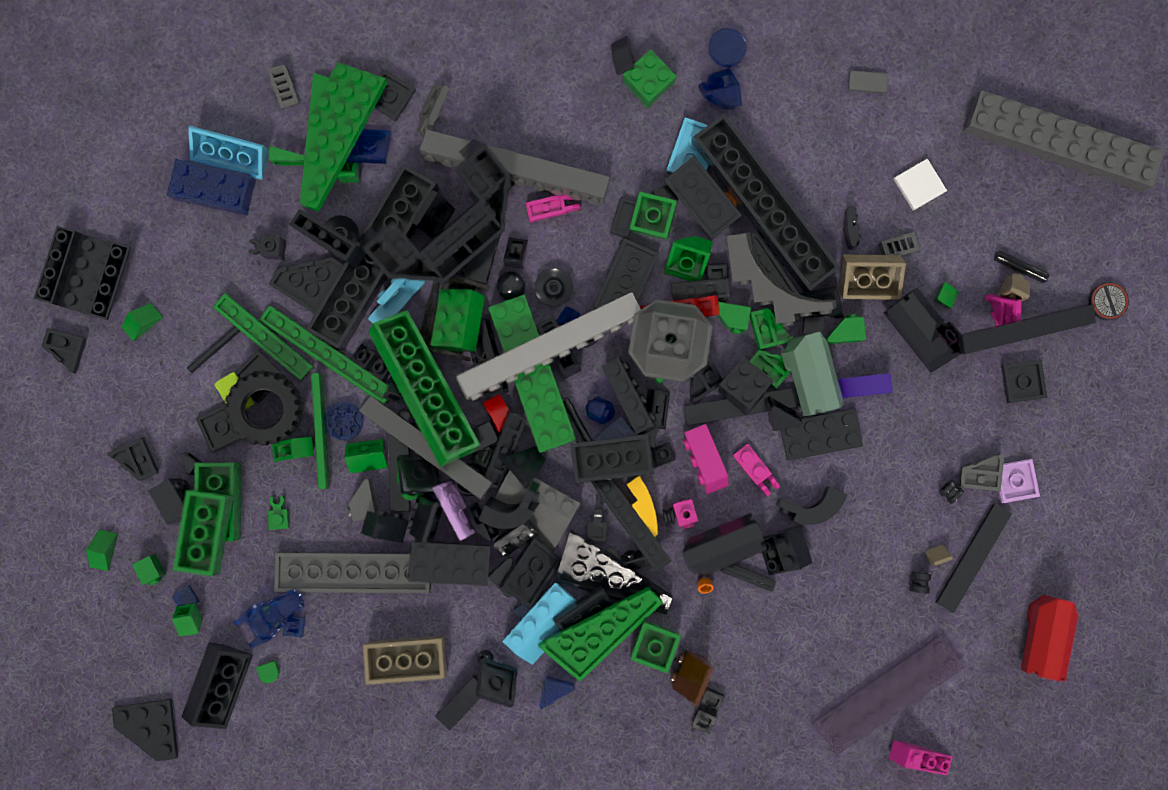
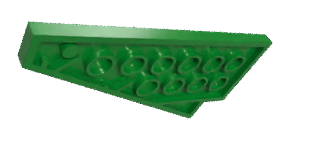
[300,62,388,212]

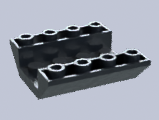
[33,226,131,320]

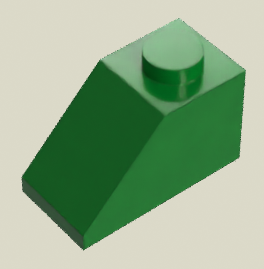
[717,302,751,334]
[825,314,866,344]
[272,437,314,462]

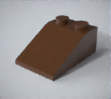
[670,649,714,706]

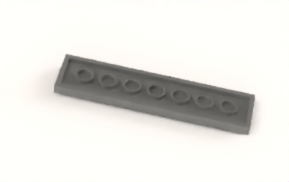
[274,552,430,593]

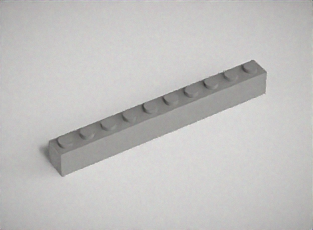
[456,292,641,401]

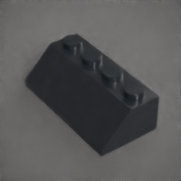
[181,642,253,729]

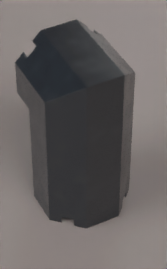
[883,288,961,373]
[683,513,767,577]

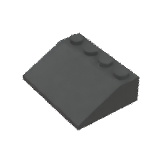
[495,470,581,552]

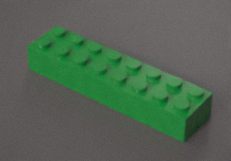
[488,294,576,453]
[368,310,480,467]

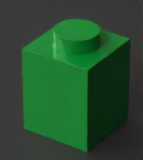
[132,554,166,586]
[172,603,202,637]

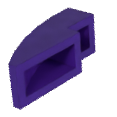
[838,373,893,398]

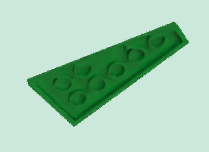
[538,587,663,682]

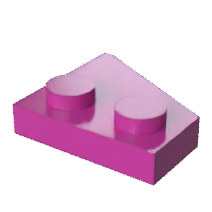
[985,294,1021,326]

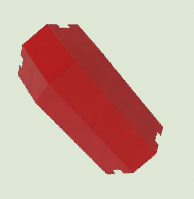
[1021,595,1078,682]

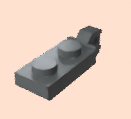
[416,84,450,136]

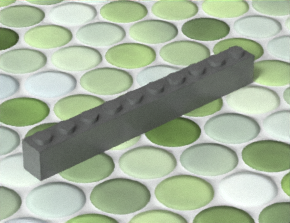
[420,130,610,205]

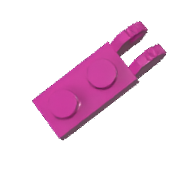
[525,195,581,223]
[732,444,780,497]

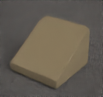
[925,545,953,566]

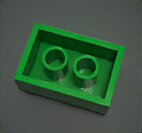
[431,289,485,352]

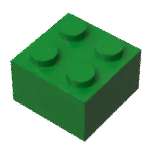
[622,49,677,108]
[630,191,678,241]
[630,620,681,674]

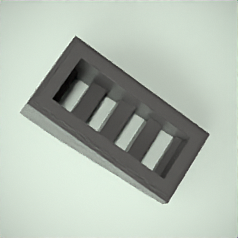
[268,65,299,109]
[878,232,921,256]

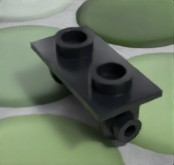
[620,550,650,570]

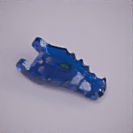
[234,589,305,650]

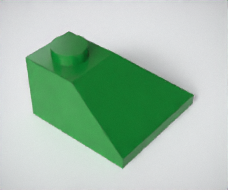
[664,236,713,281]

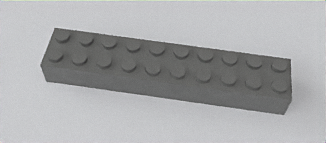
[963,90,1164,192]

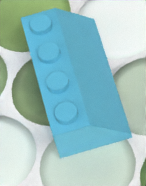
[502,581,578,665]

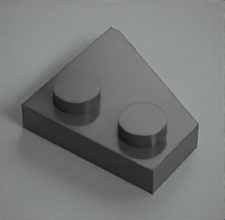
[959,454,1005,492]

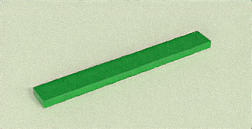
[259,305,388,405]

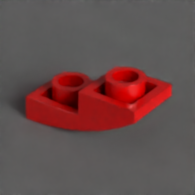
[483,394,509,434]

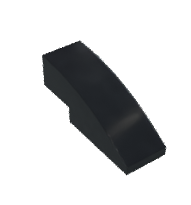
[536,316,582,379]
[436,674,480,730]

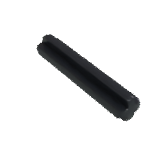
[994,251,1050,283]
[720,565,776,592]

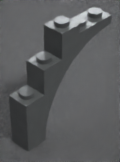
[727,232,837,326]

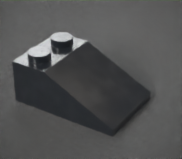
[408,496,443,543]

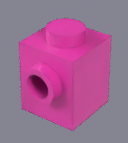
[672,498,698,529]

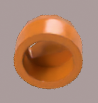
[697,577,713,594]

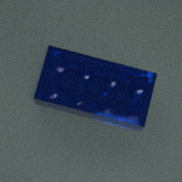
[167,159,256,216]

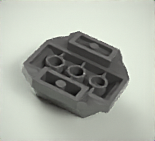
[629,299,712,383]

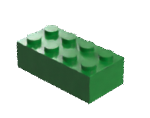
[195,463,241,541]
[173,490,233,576]

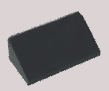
[647,389,670,430]

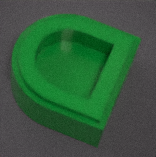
[256,660,280,683]

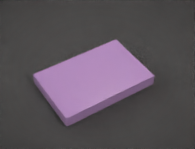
[433,480,477,541]

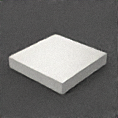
[894,159,947,211]

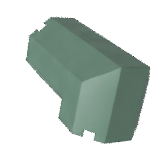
[782,332,844,416]

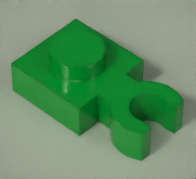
[268,496,289,530]

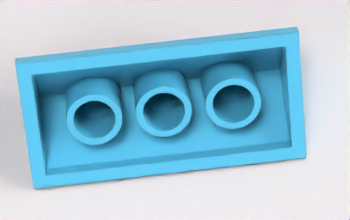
[188,126,269,180]

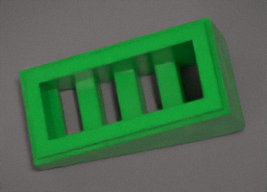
[269,146,305,166]

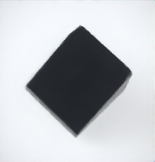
[180,452,202,475]

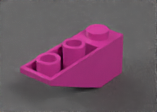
[889,740,952,775]

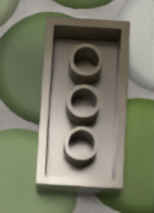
[363,635,447,685]

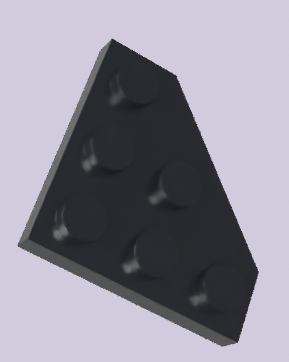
[268,257,343,314]
[112,699,178,761]

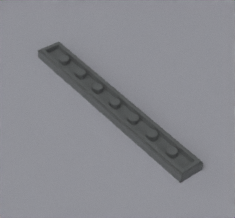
[359,396,493,499]

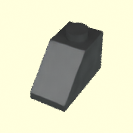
[347,479,377,522]

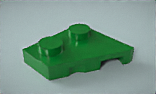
[749,308,794,350]
[749,350,791,390]

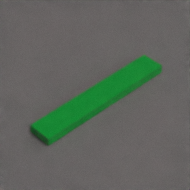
[213,293,314,381]
[311,373,330,489]

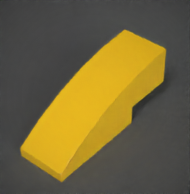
[626,476,658,537]

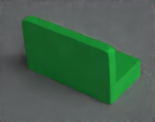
[344,439,388,473]

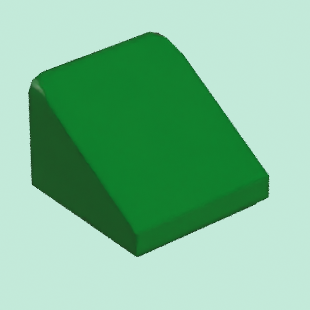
[934,282,959,309]

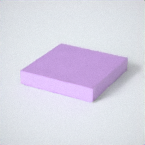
[998,459,1040,503]

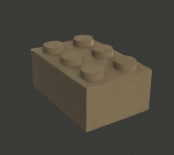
[839,254,906,300]

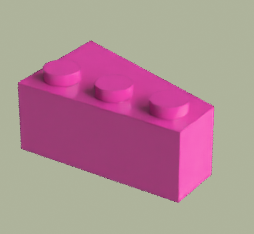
[683,424,728,494]

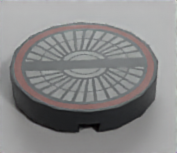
[1088,282,1129,321]

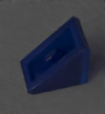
[539,676,575,709]

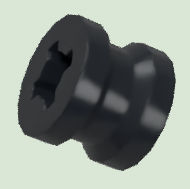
[939,480,964,504]

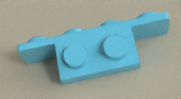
[368,279,427,323]

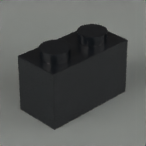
[361,509,409,543]

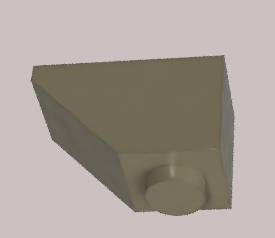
[997,273,1030,302]

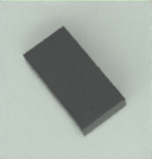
[848,71,888,94]

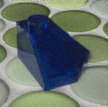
[698,68,742,110]

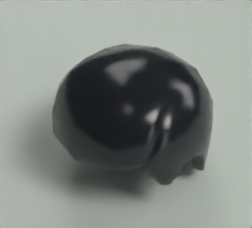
[496,271,526,300]

